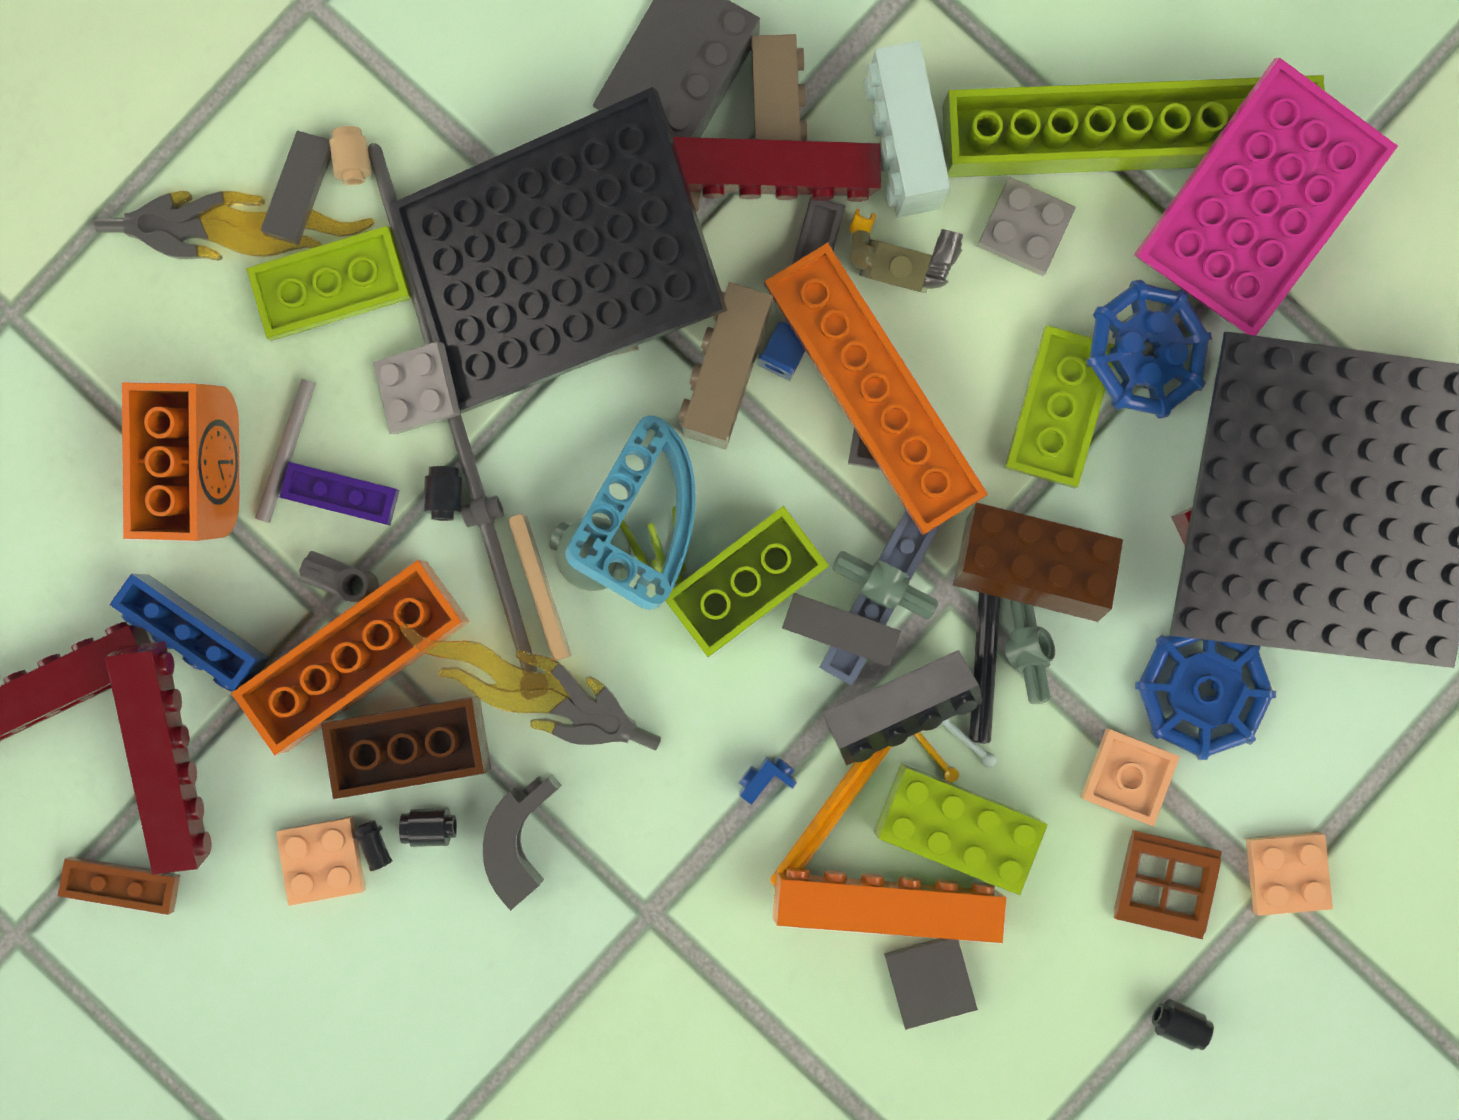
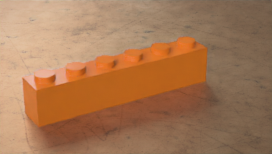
[772,867,1007,943]

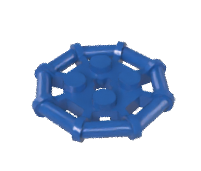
[1086,280,1212,419]
[1135,635,1276,760]

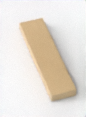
[509,514,572,661]

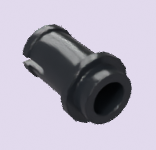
[353,820,393,871]

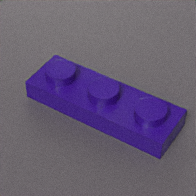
[279,462,400,526]

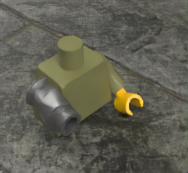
[849,209,963,293]

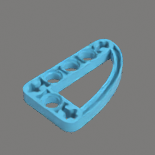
[565,416,696,610]

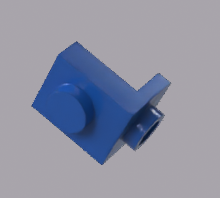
[738,757,797,805]

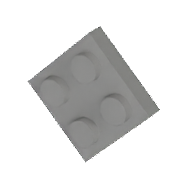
[977,177,1076,276]
[373,342,461,434]

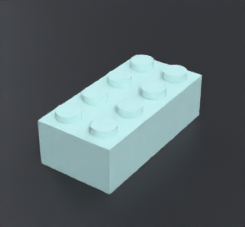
[864,40,951,218]

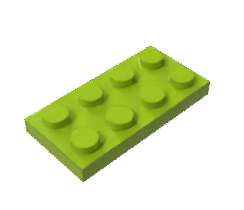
[246,226,411,341]
[1004,325,1115,489]

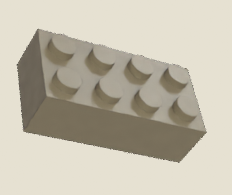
[678,282,773,450]

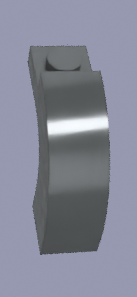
[483,774,562,911]

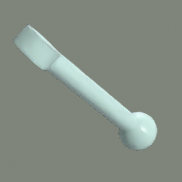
[941,719,997,768]

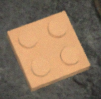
[1080,728,1180,827]
[276,817,366,906]
[1246,832,1333,916]

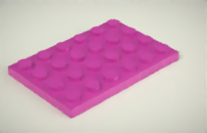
[1134,58,1398,336]

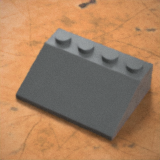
[593,0,760,138]

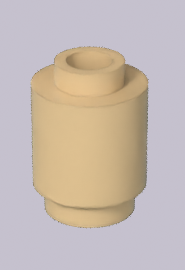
[329,126,372,185]

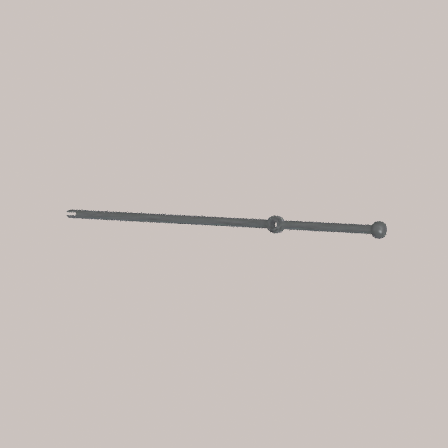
[368,143,549,698]

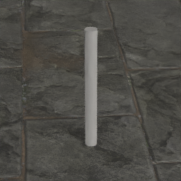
[255,379,316,523]

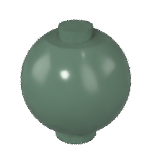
[549,516,631,591]

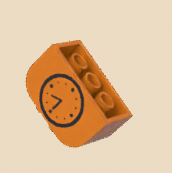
[122,382,240,541]

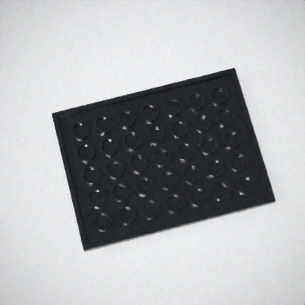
[390,87,727,414]

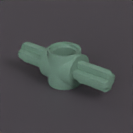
[832,551,938,619]
[1005,600,1055,704]

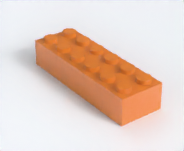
[231,560,470,756]

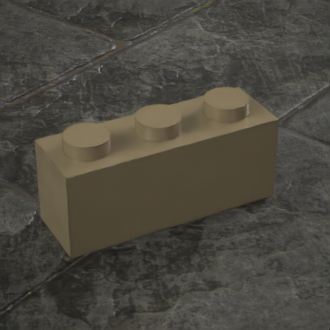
[751,34,807,141]

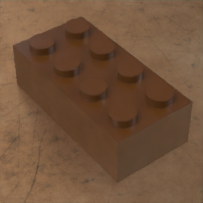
[953,502,1123,622]
[321,696,491,799]

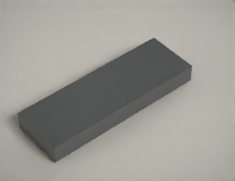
[260,130,331,245]
[782,593,901,666]

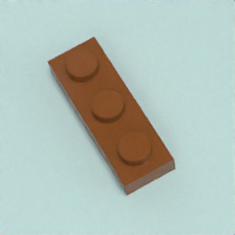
[57,857,181,915]

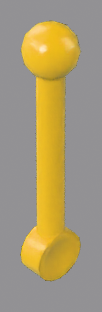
[914,732,959,782]

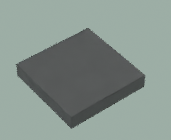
[884,938,978,1030]

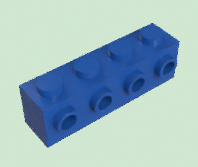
[109,573,270,692]

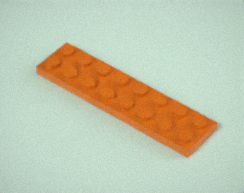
[764,243,988,536]

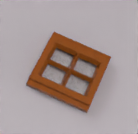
[1113,830,1222,940]

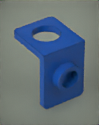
[757,321,805,381]

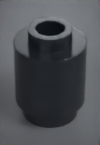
[424,466,462,521]
[399,808,457,847]
[1152,999,1214,1050]

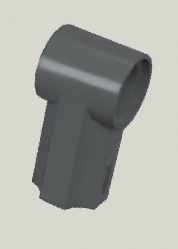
[299,551,379,602]

